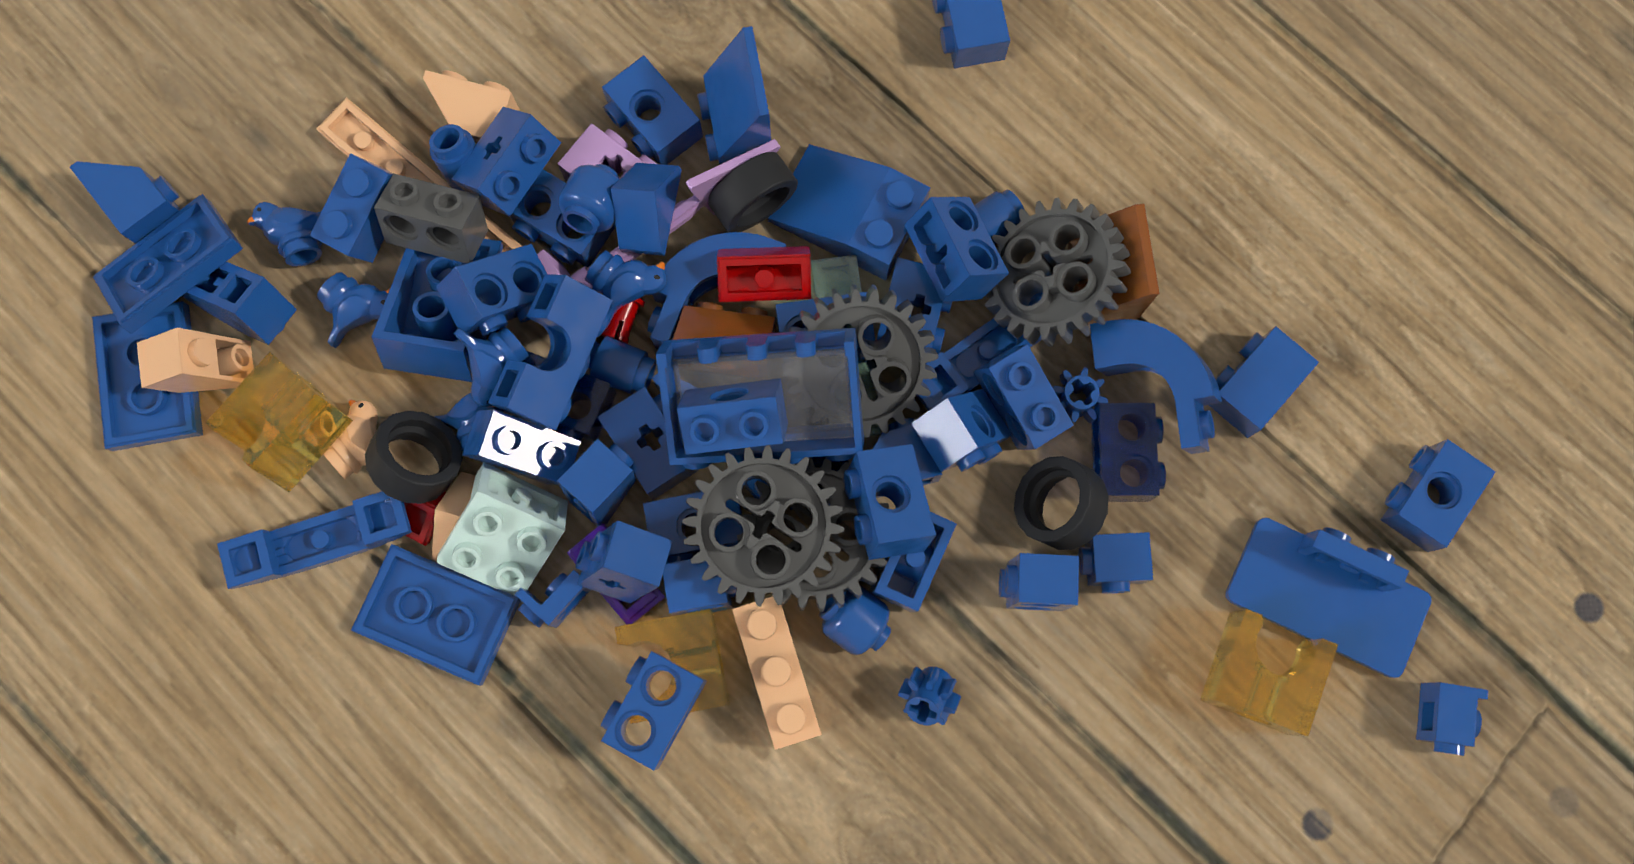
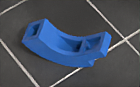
[647,232,786,349]
[1090,319,1222,454]

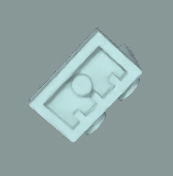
[437,462,568,596]

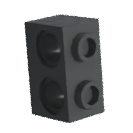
[374,174,488,263]

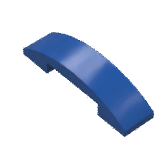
[916,292,1043,411]
[217,491,412,589]

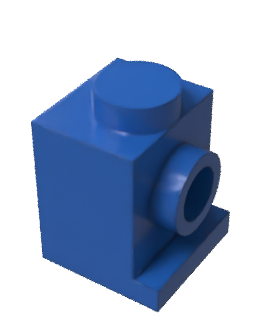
[1416,682,1488,756]

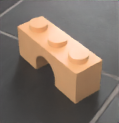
[732,596,822,750]

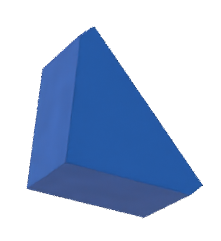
[611,163,682,256]

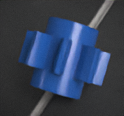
[1052,367,1108,424]
[898,667,961,726]

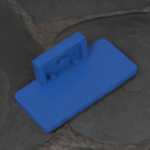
[1226,518,1432,678]

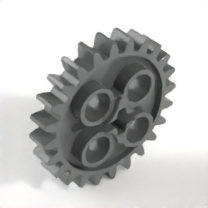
[985,197,1131,347]
[783,284,938,438]
[682,445,844,607]
[737,457,889,612]

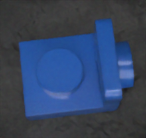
[514,570,591,628]

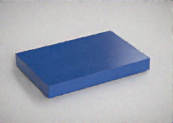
[93,194,243,334]
[92,301,203,451]
[351,544,521,686]

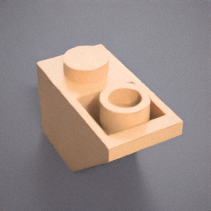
[423,70,520,144]
[137,328,255,393]

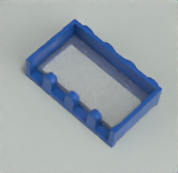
[656,328,864,470]

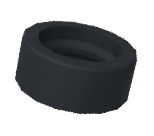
[708,152,798,232]
[365,411,463,504]
[1014,456,1109,550]

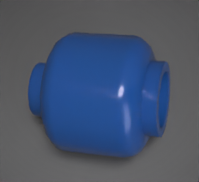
[558,164,619,235]
[819,585,891,655]

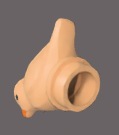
[321,400,378,479]

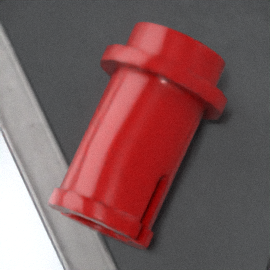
[600,297,645,344]

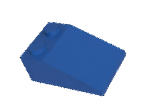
[697,26,771,165]
[768,144,931,281]
[371,239,503,382]

